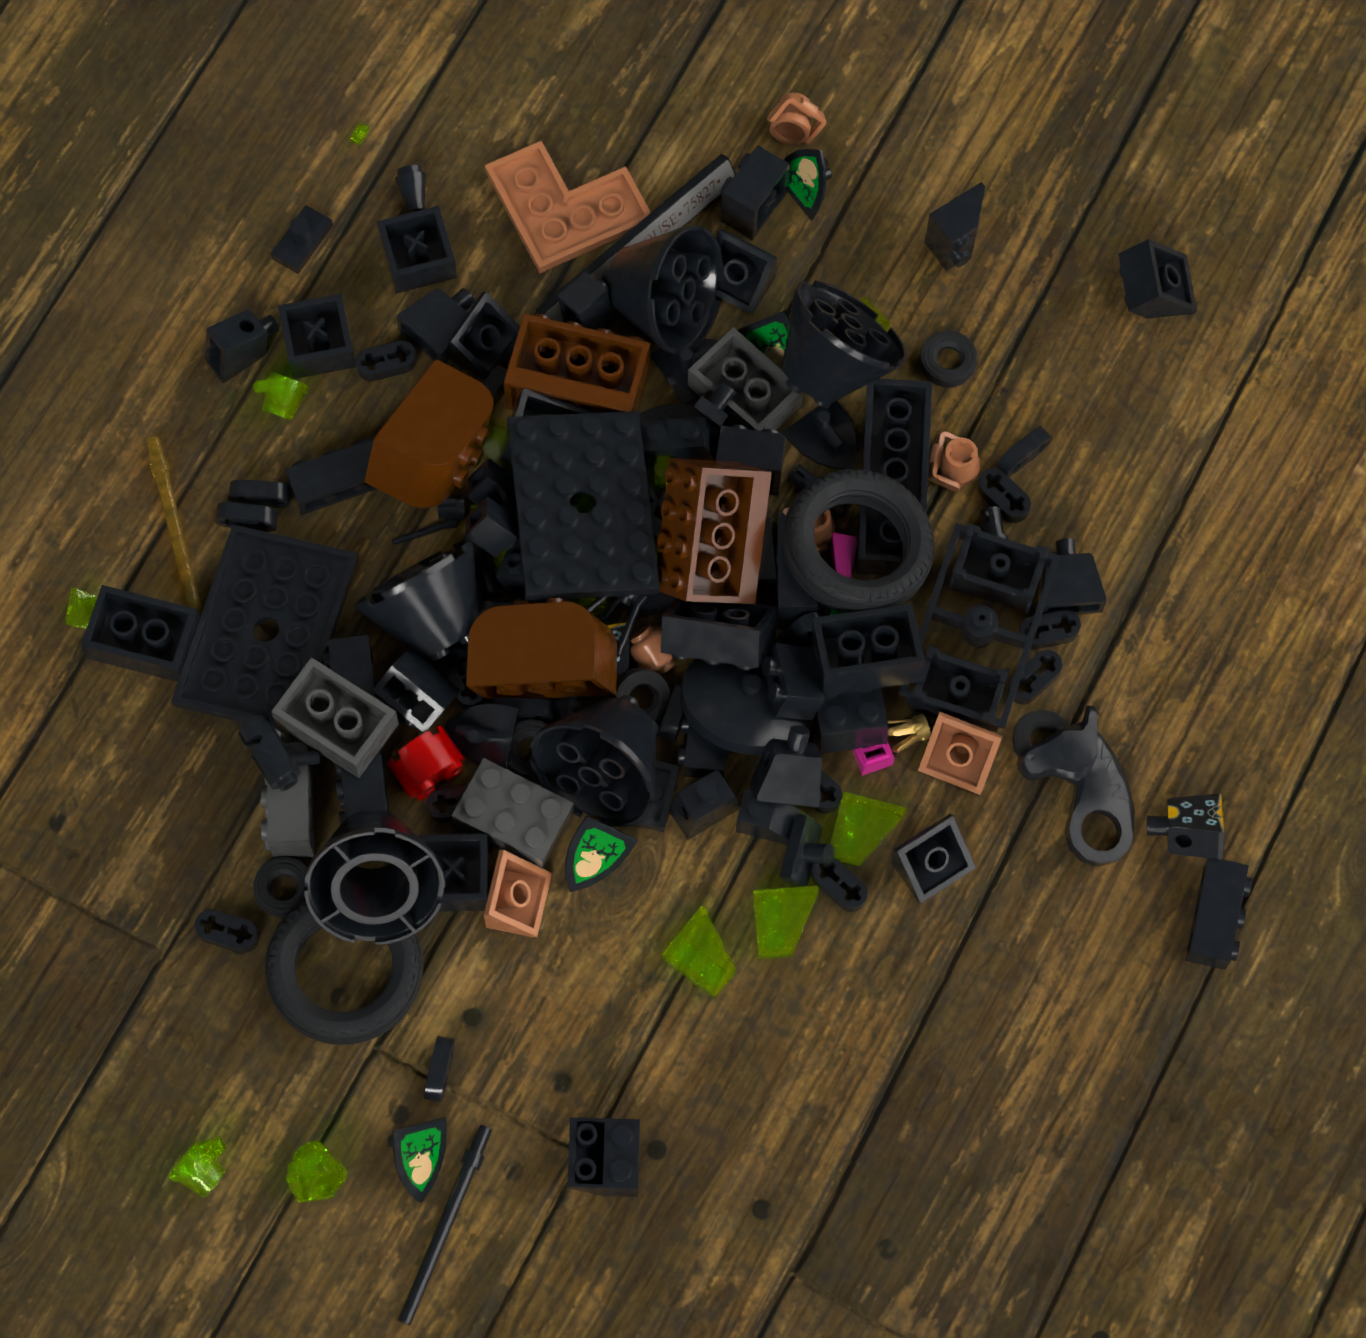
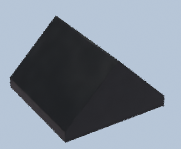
[716,229,778,314]
[448,291,520,380]
[891,814,976,903]

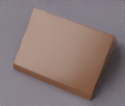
[918,712,1003,795]
[484,850,552,937]

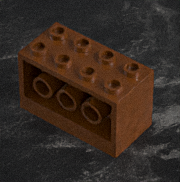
[504,313,650,413]
[657,458,772,604]

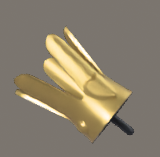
[887,714,935,753]

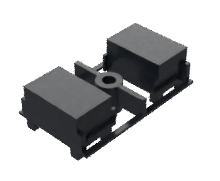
[899,523,1061,732]

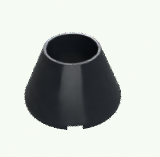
[304,810,445,945]

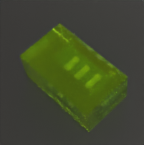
[350,123,369,146]

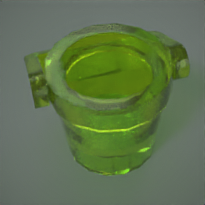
[253,371,310,421]
[169,1136,227,1199]
[286,1141,348,1202]

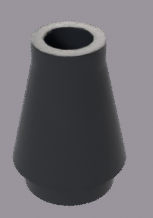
[395,165,426,213]

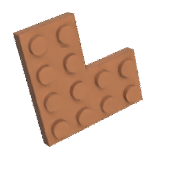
[485,141,651,273]

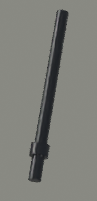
[397,1125,492,1326]

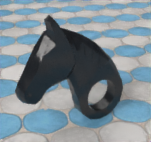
[1017,706,1135,867]

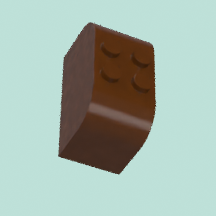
[364,359,494,508]
[466,598,617,702]

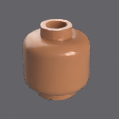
[630,624,675,675]

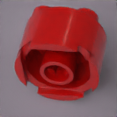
[387,726,465,802]

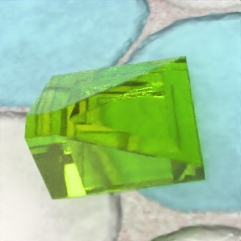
[65,587,97,630]

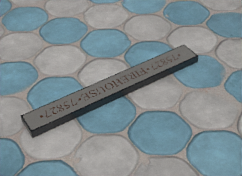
[536,153,736,323]

